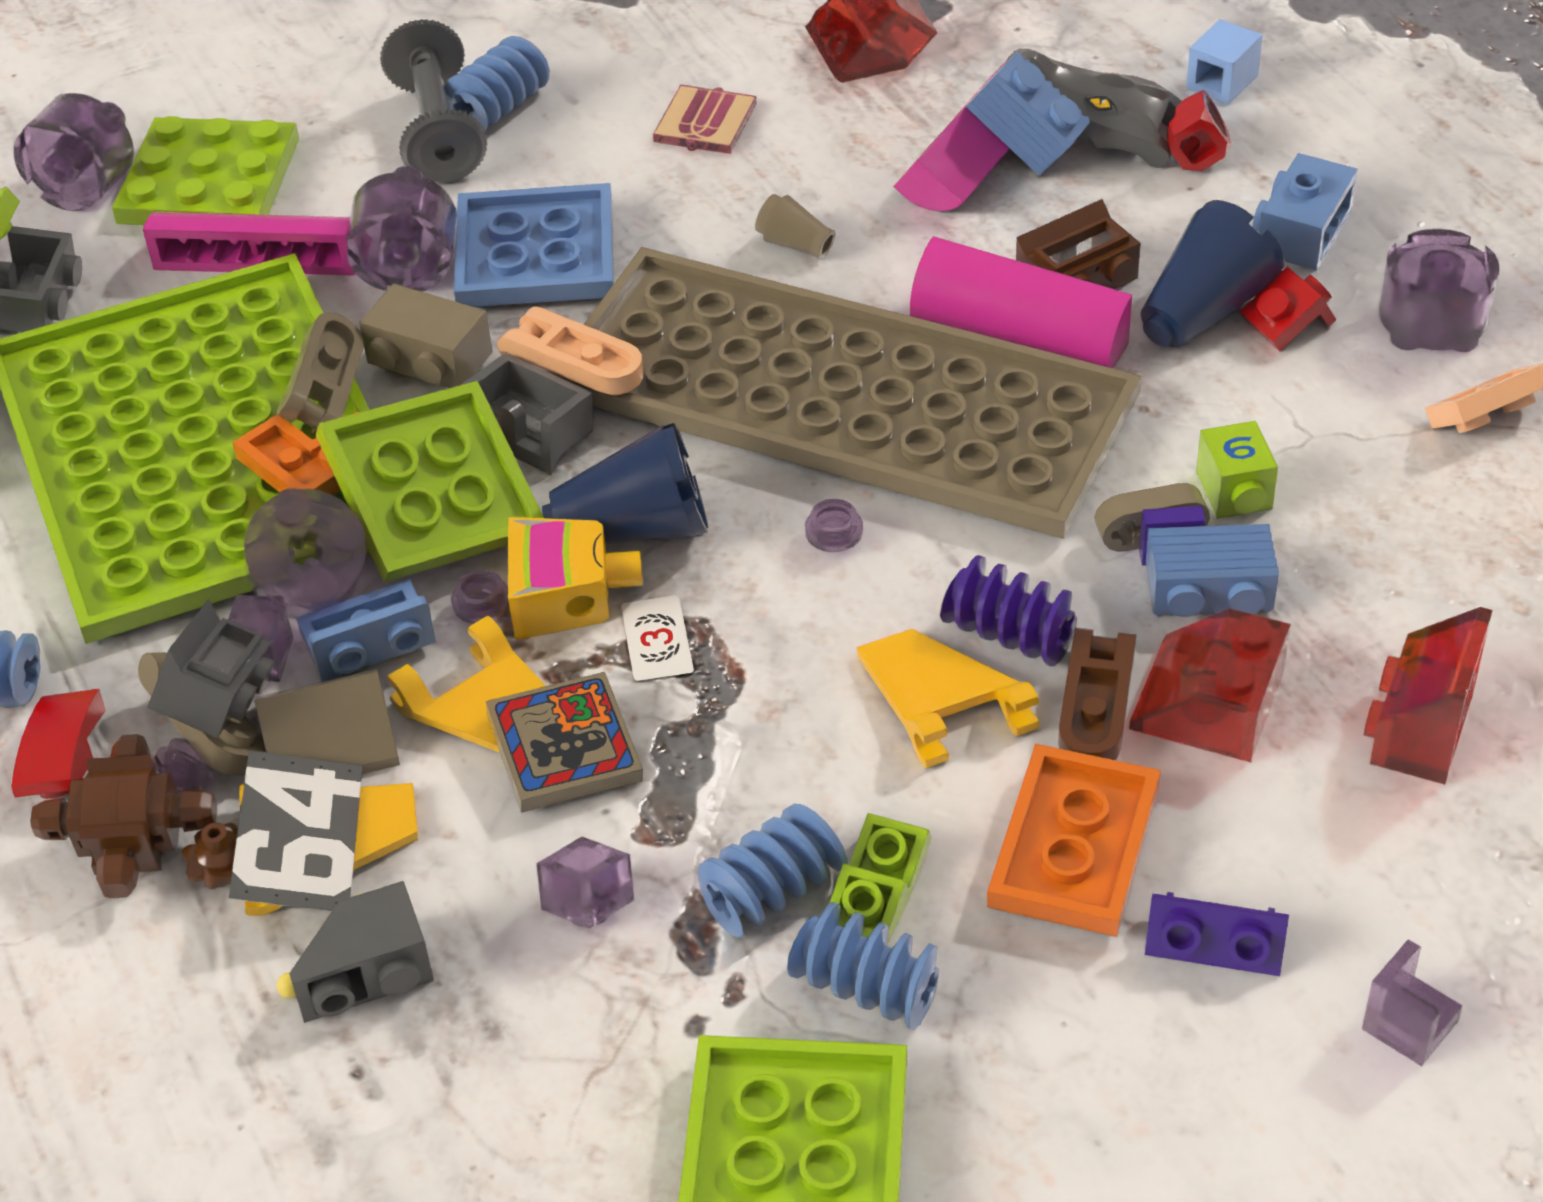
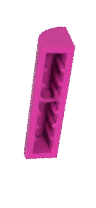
[893,60,1010,211]
[142,212,367,276]
[910,236,1132,368]

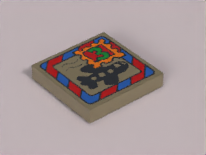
[486,672,643,813]

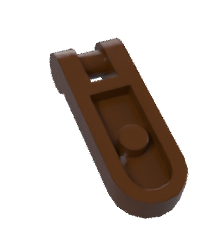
[1058,627,1137,760]

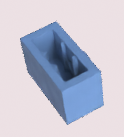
[1252,153,1358,270]

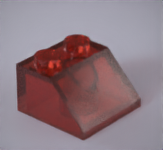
[1363,607,1493,785]
[1129,608,1291,763]

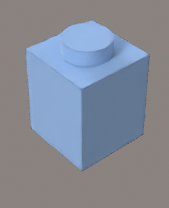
[1186,19,1263,104]

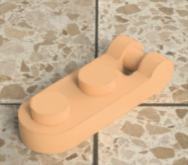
[497,306,643,396]

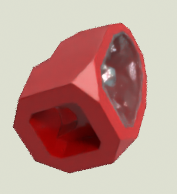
[1167,90,1232,171]

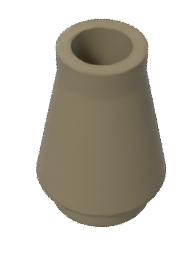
[755,194,836,259]

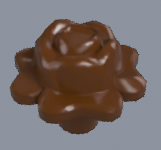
[182,823,238,889]

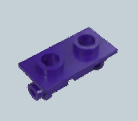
[1144,891,1289,976]

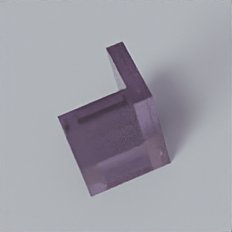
[1362,939,1463,1067]

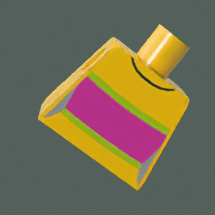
[508,517,643,640]

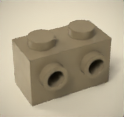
[359,283,493,388]

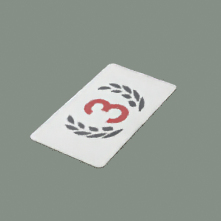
[621,595,694,681]

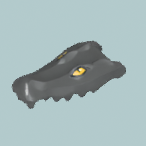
[1006,48,1182,168]

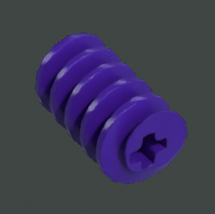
[940,555,1077,667]

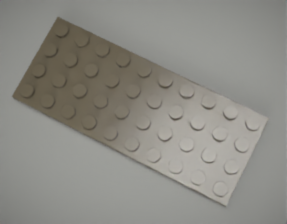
[548,247,1141,539]

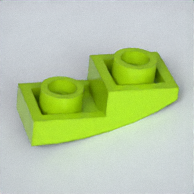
[829,812,932,944]

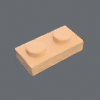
[1425,363,1543,433]

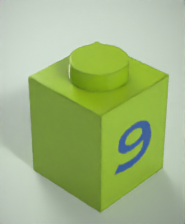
[1196,421,1278,518]

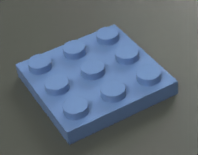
[454,183,614,308]

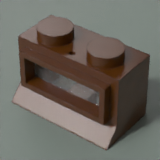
[1016,199,1141,289]

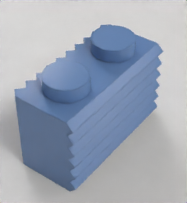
[966,52,1090,176]
[1146,524,1279,617]

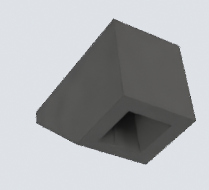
[289,881,434,1023]

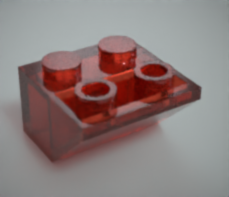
[805,0,938,83]

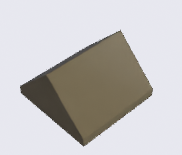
[254,668,400,774]

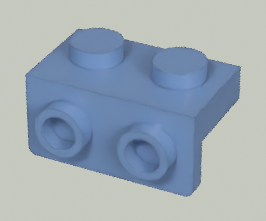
[296,579,436,681]

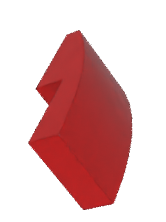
[11,689,106,799]

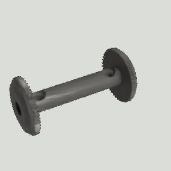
[380,19,488,183]

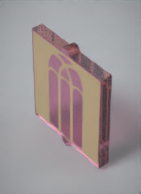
[653,85,757,154]

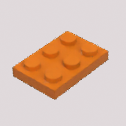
[987,743,1161,937]

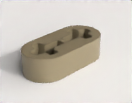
[1094,483,1210,552]

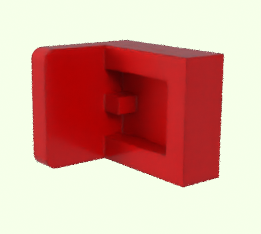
[1239,266,1337,351]

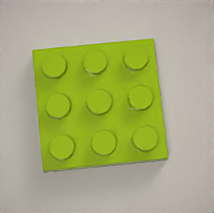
[112,116,299,225]
[316,381,544,583]
[678,1035,908,1202]

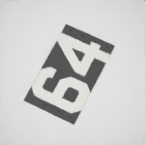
[229,750,363,911]

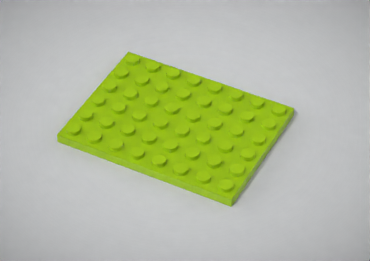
[0,253,370,644]

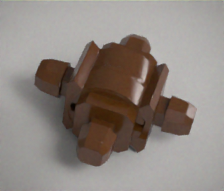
[30,734,217,899]

